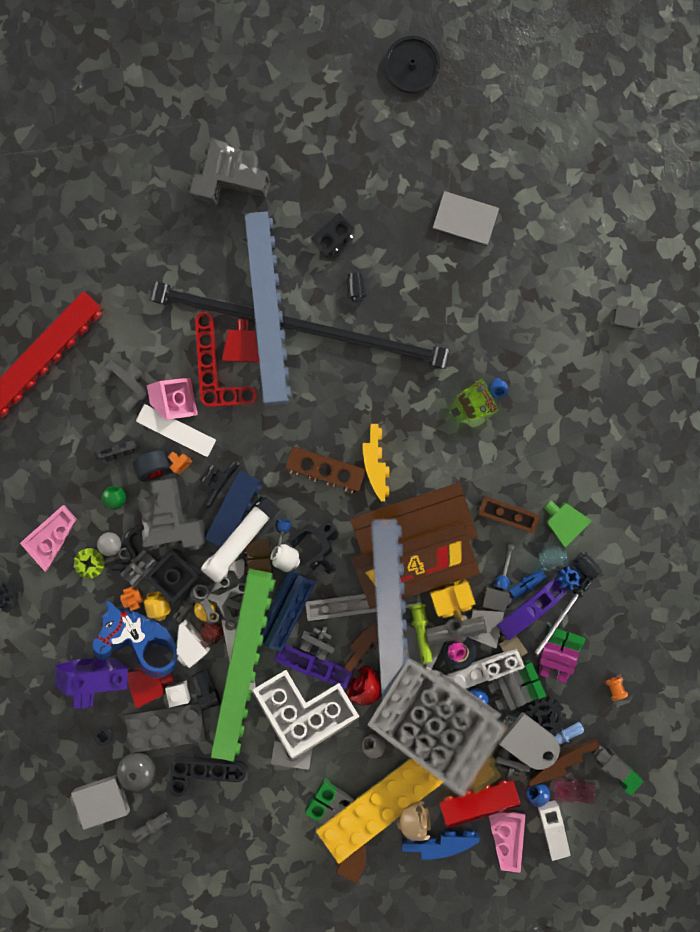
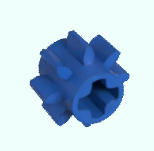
[555,566,581,591]

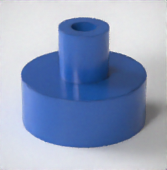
[488,378,508,399]

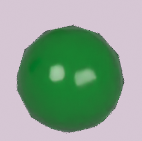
[101,487,126,510]

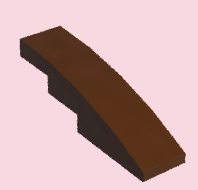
[527,737,600,786]

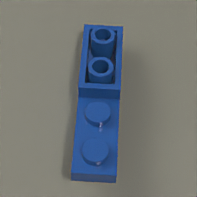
[401,829,479,860]

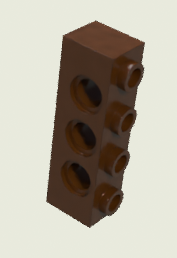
[285,446,366,494]

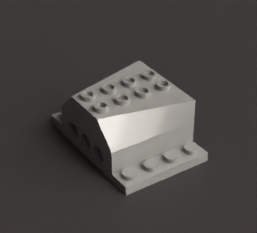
[368,659,506,796]

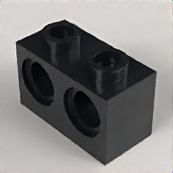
[311,212,355,258]

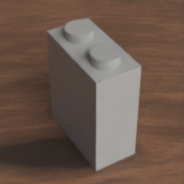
[70,775,130,830]

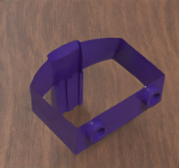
[55,659,128,709]

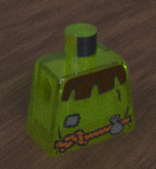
[449,379,498,421]

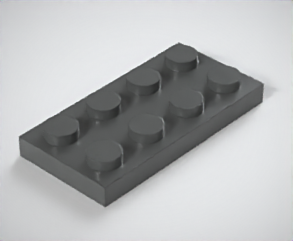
[125,703,207,753]

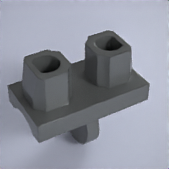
[120,549,158,587]
[300,626,335,661]
[494,746,531,780]

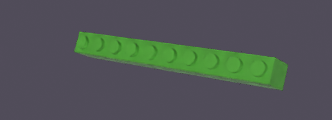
[211,569,275,761]

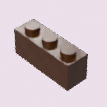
[477,496,540,534]

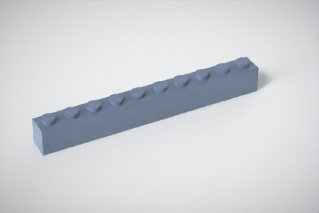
[245,211,291,406]
[372,519,408,701]

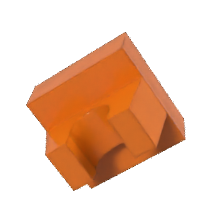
[168,452,193,475]

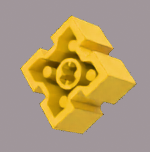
[429,579,475,621]

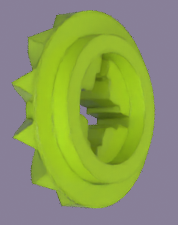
[73,548,104,579]

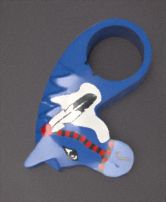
[93,601,178,678]

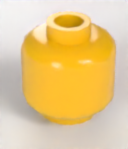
[143,591,171,621]

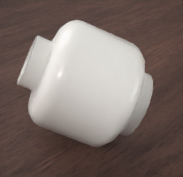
[270,544,300,572]

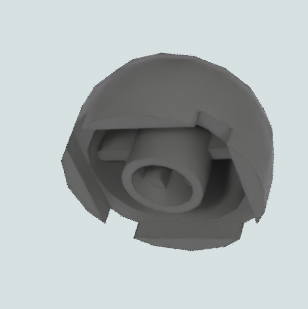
[117,752,156,792]

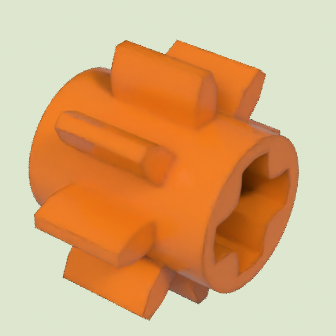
[120,586,144,611]

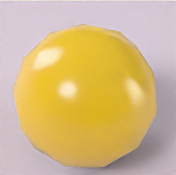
[194,601,217,621]

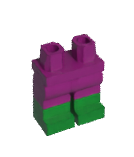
[537,625,586,683]

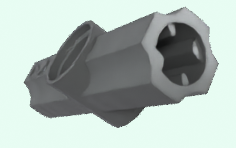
[426,616,487,645]

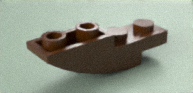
[344,620,379,672]

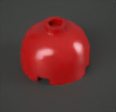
[347,666,382,706]

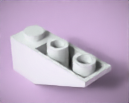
[537,800,570,861]

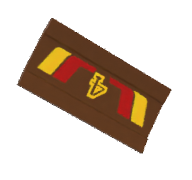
[351,522,480,609]

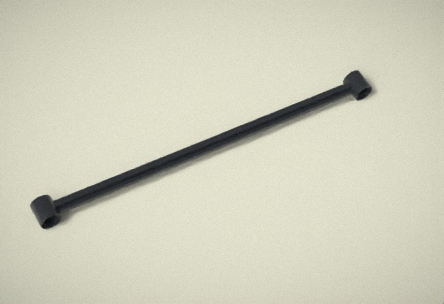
[150,281,450,369]

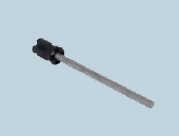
[535,577,592,655]

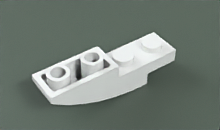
[447,649,525,689]

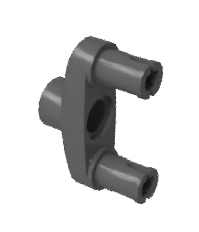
[94,359,148,413]

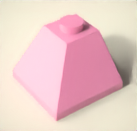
[147,378,198,420]

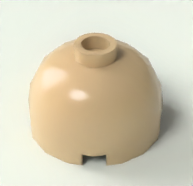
[397,801,431,841]

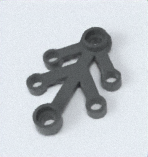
[190,577,246,631]

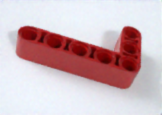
[195,312,258,407]

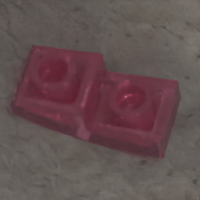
[554,780,596,804]

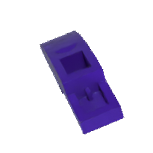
[496,577,568,640]

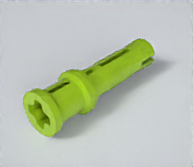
[409,603,433,664]

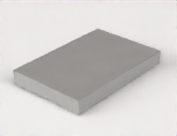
[433,191,499,246]

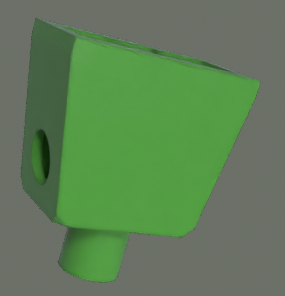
[543,500,592,547]

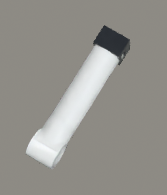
[201,496,280,583]

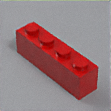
[440,779,521,828]

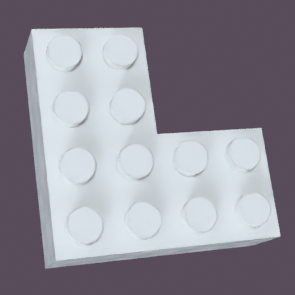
[253,670,359,760]

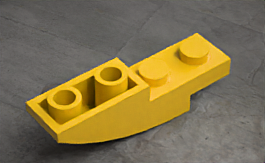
[363,424,389,501]

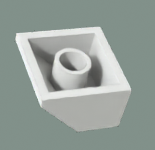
[177,619,212,668]

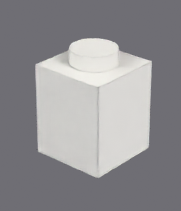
[165,680,191,707]

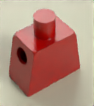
[222,319,260,363]
[127,666,174,708]

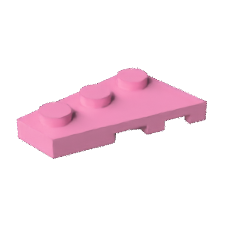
[20,505,77,572]
[488,811,526,873]

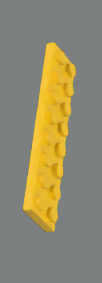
[316,757,443,863]

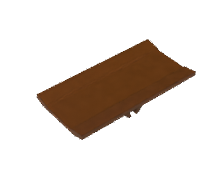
[350,482,478,554]

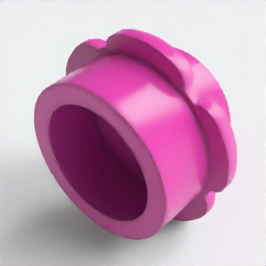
[448,643,466,661]

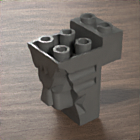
[188,138,270,206]
[138,478,207,550]

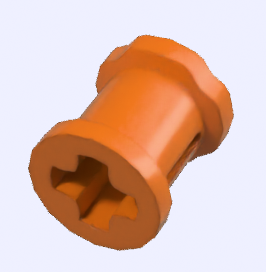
[605,676,628,701]

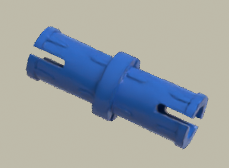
[509,569,547,600]

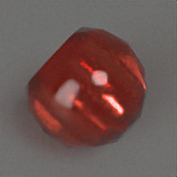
[200,621,224,644]

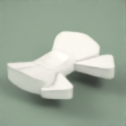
[224,558,245,579]

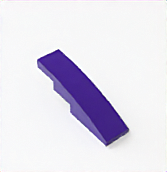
[273,644,354,689]

